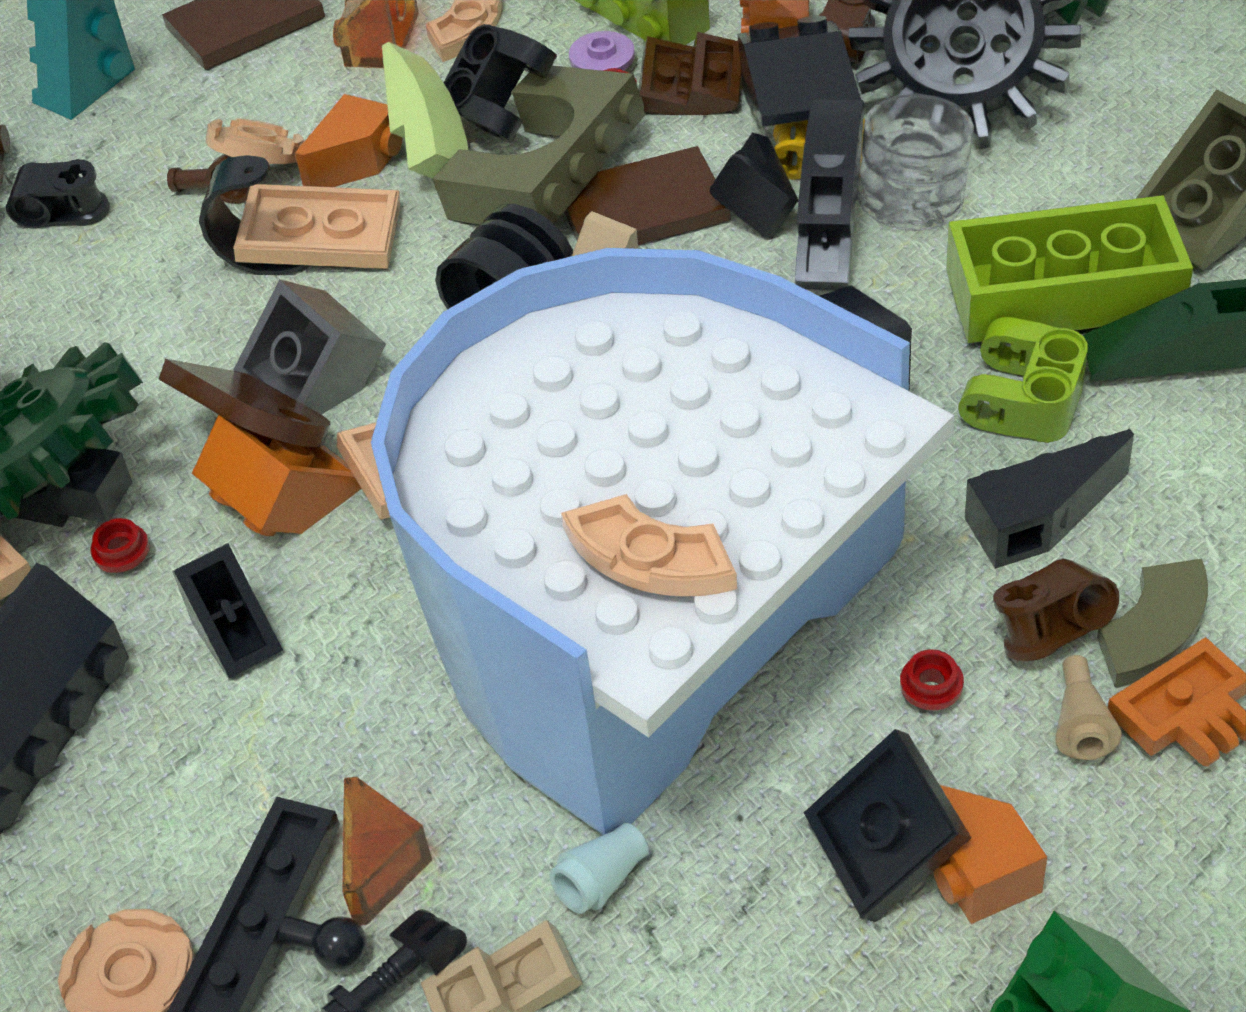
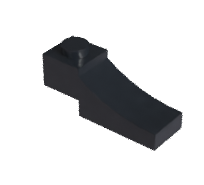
[0,449,132,528]

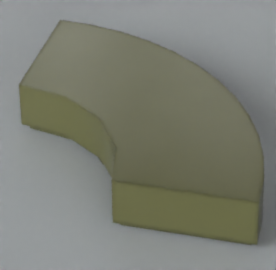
[1097,559,1208,687]

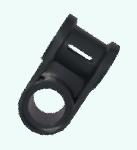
[5,159,110,229]

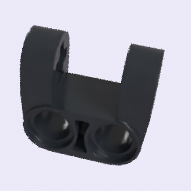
[444,24,557,143]

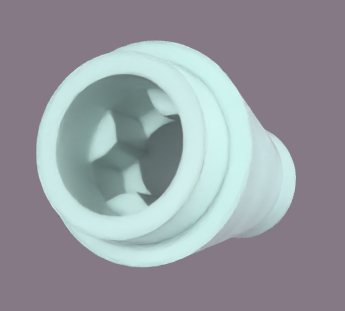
[550,823,649,914]

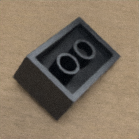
[737,16,861,126]

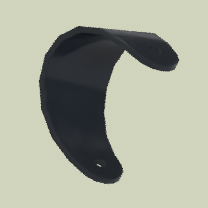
[199,155,306,275]

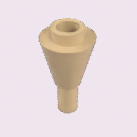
[1055,655,1122,760]

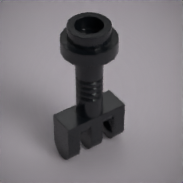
[320,909,467,1012]

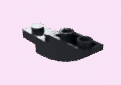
[795,100,864,290]

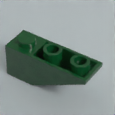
[1082,279,1246,381]

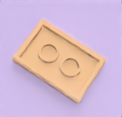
[233,184,401,269]

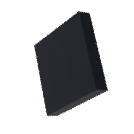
[803,729,972,922]

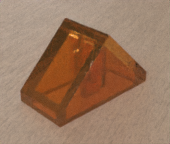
[342,777,432,925]

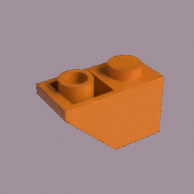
[933,785,1047,924]

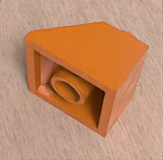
[192,415,362,536]

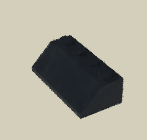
[0,563,129,834]

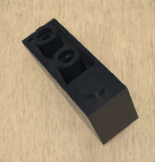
[965,429,1134,569]

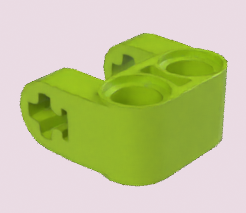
[958,317,1088,443]

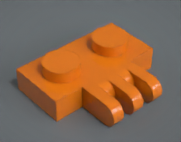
[1108,637,1246,767]

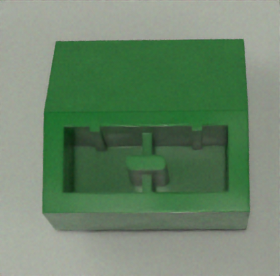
[990,911,1191,1012]

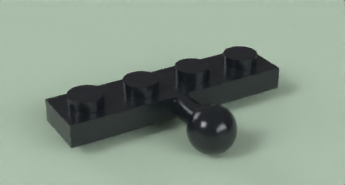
[167,797,367,1012]

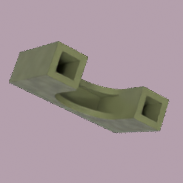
[432,66,645,224]

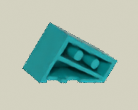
[27,0,135,120]

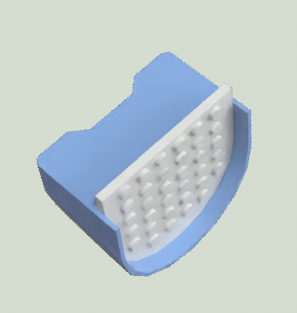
[371,248,954,835]

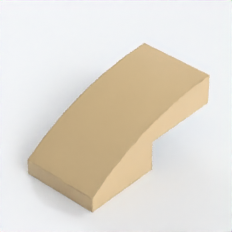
[421,919,583,1012]

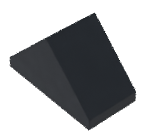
[172,543,283,679]

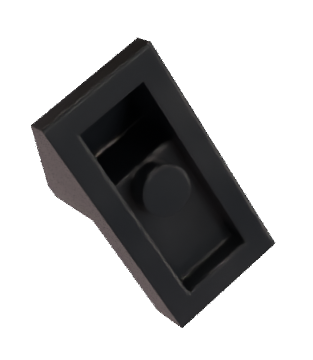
[709,132,798,239]

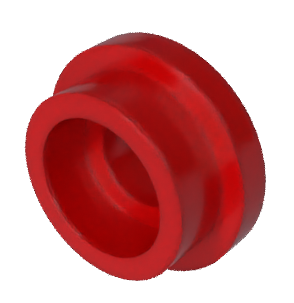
[90,518,150,573]
[900,649,964,710]

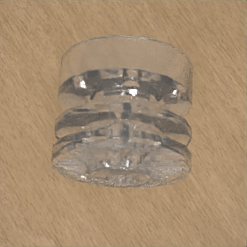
[858,94,974,231]

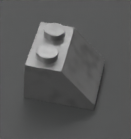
[233,279,386,415]

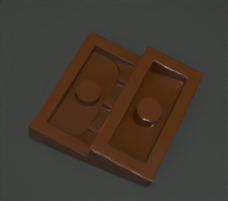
[638,32,741,115]

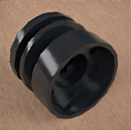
[435,203,573,310]

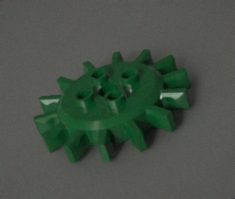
[0,342,143,521]

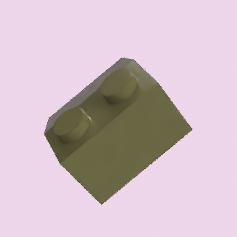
[1136,89,1246,271]

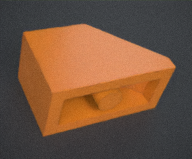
[295,94,403,187]

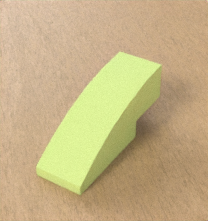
[382,42,468,179]

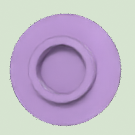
[569,31,635,71]

